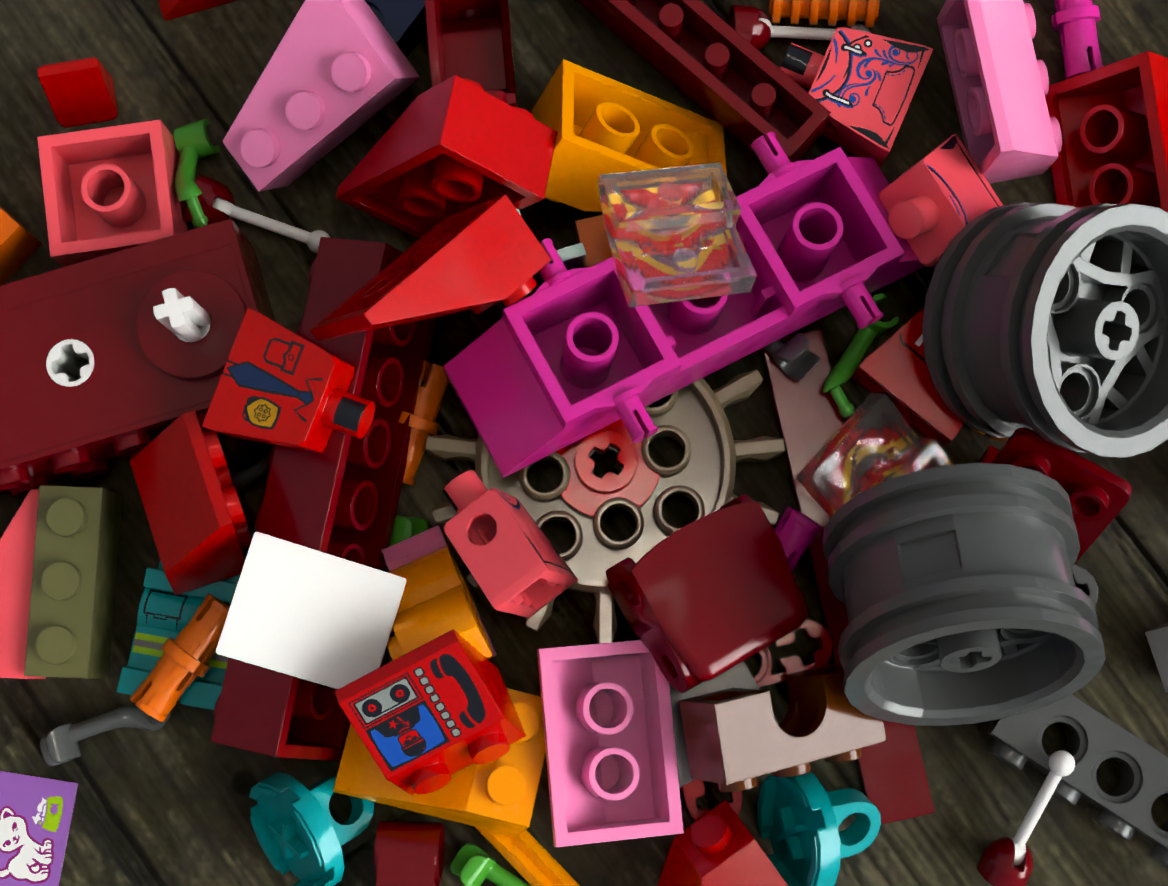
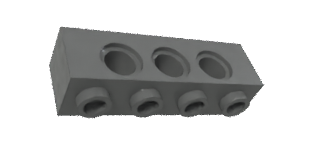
[978,695,1168,868]

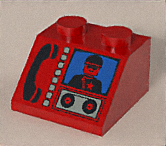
[334,629,526,795]

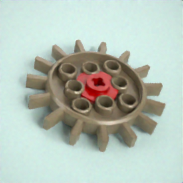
[426,321,785,644]

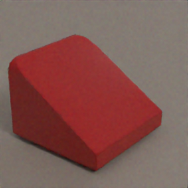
[37,57,118,128]

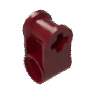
[374,821,445,886]

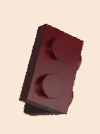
[978,428,1132,567]

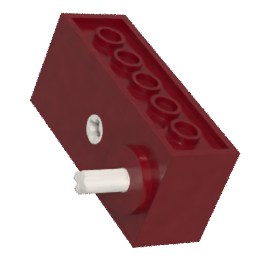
[0,219,275,498]

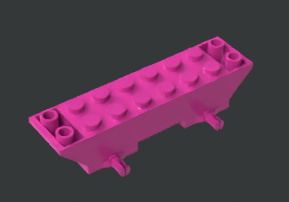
[444,132,925,479]

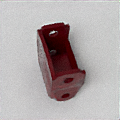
[425,0,518,107]
[606,494,808,693]

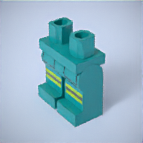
[116,550,248,710]

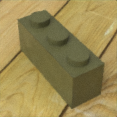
[24,485,122,679]

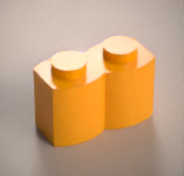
[387,545,492,660]

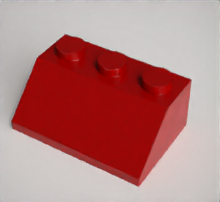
[1045,51,1168,212]

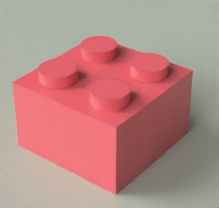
[37,120,188,267]

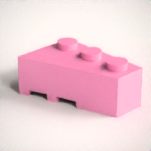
[222,0,420,192]

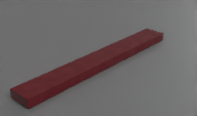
[760,329,935,825]

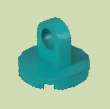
[249,772,374,886]
[757,772,881,886]

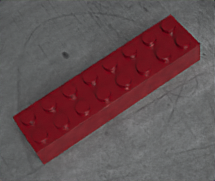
[210,237,437,761]

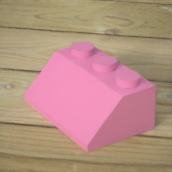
[937,0,1062,184]
[537,640,684,847]

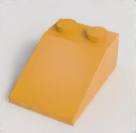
[532,59,729,212]
[332,688,546,837]

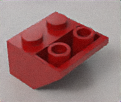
[130,410,252,596]

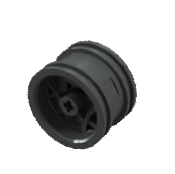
[922,202,1168,458]
[822,463,1106,726]

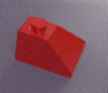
[657,800,788,886]

